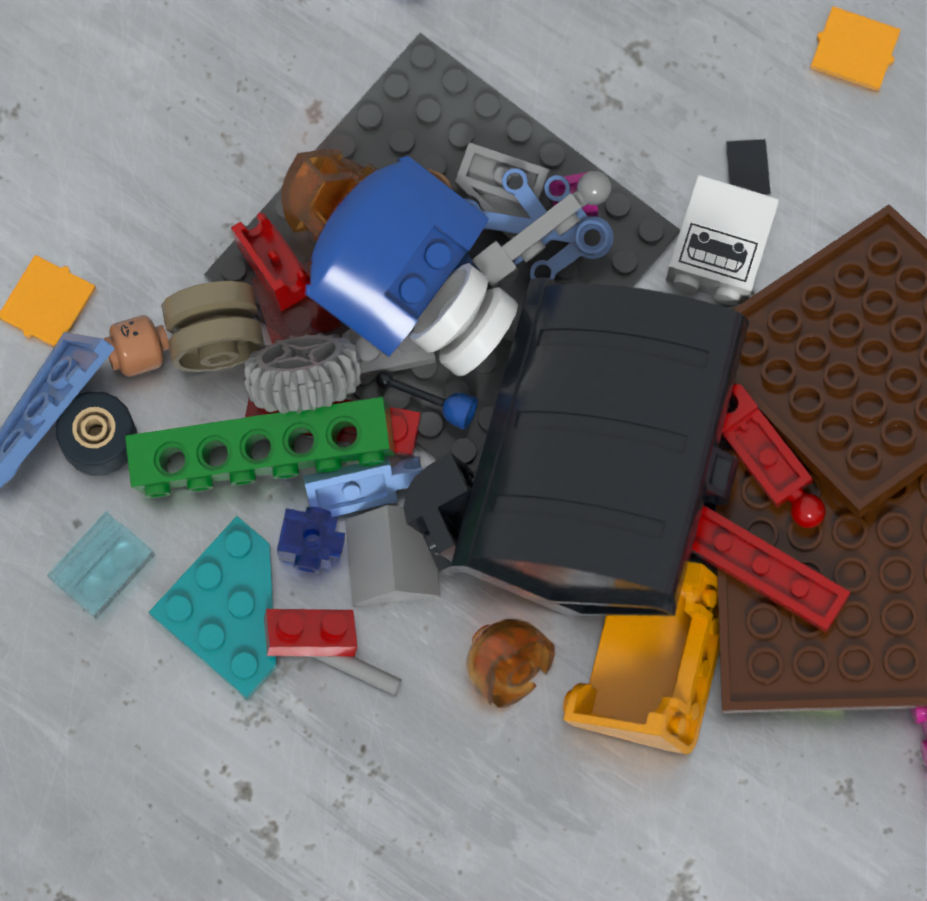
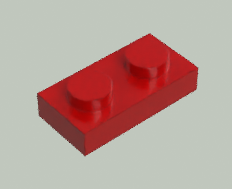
[264,609,357,656]

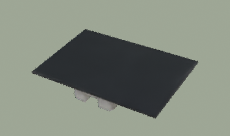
[726,139,771,194]

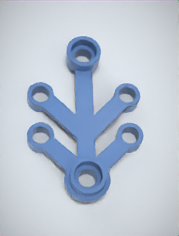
[465,168,614,281]

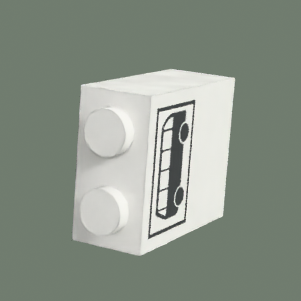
[666,175,780,306]

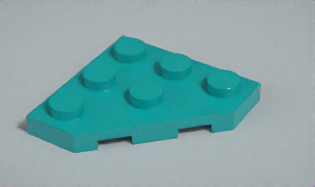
[148,516,277,701]

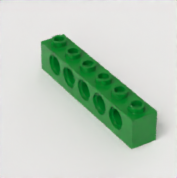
[125,397,396,498]

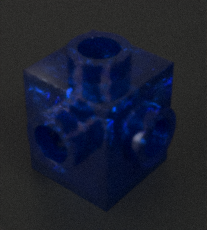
[277,507,345,573]

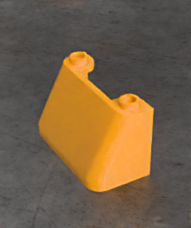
[563,562,720,754]

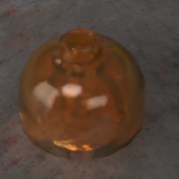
[466,618,555,708]

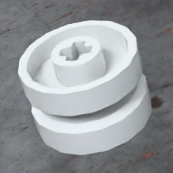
[409,263,518,376]

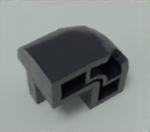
[403,453,474,574]

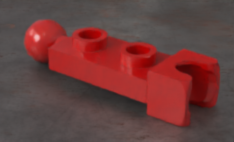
[721,384,826,528]

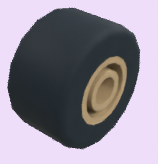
[56,392,137,475]

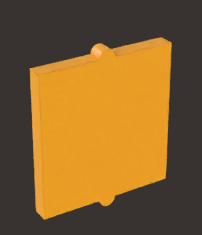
[810,6,901,92]
[0,255,96,348]

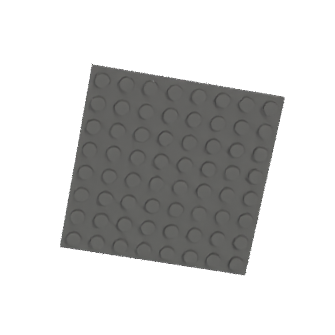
[204,33,680,475]

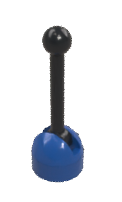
[376,371,478,430]

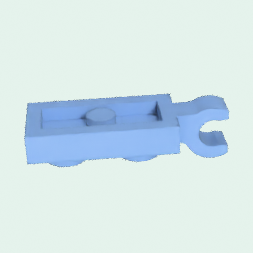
[303,457,423,522]

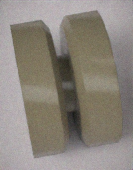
[161,281,265,372]

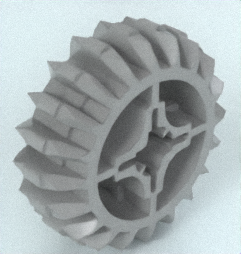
[244,333,362,414]

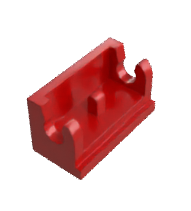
[231,213,311,312]

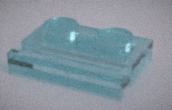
[47,511,155,619]

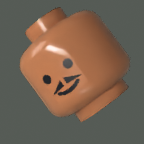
[103,315,169,377]

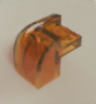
[281,149,378,241]

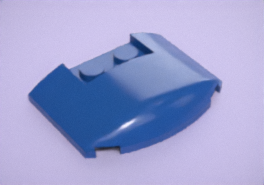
[305,155,489,357]

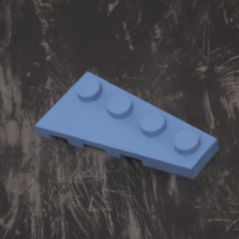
[0,332,115,488]

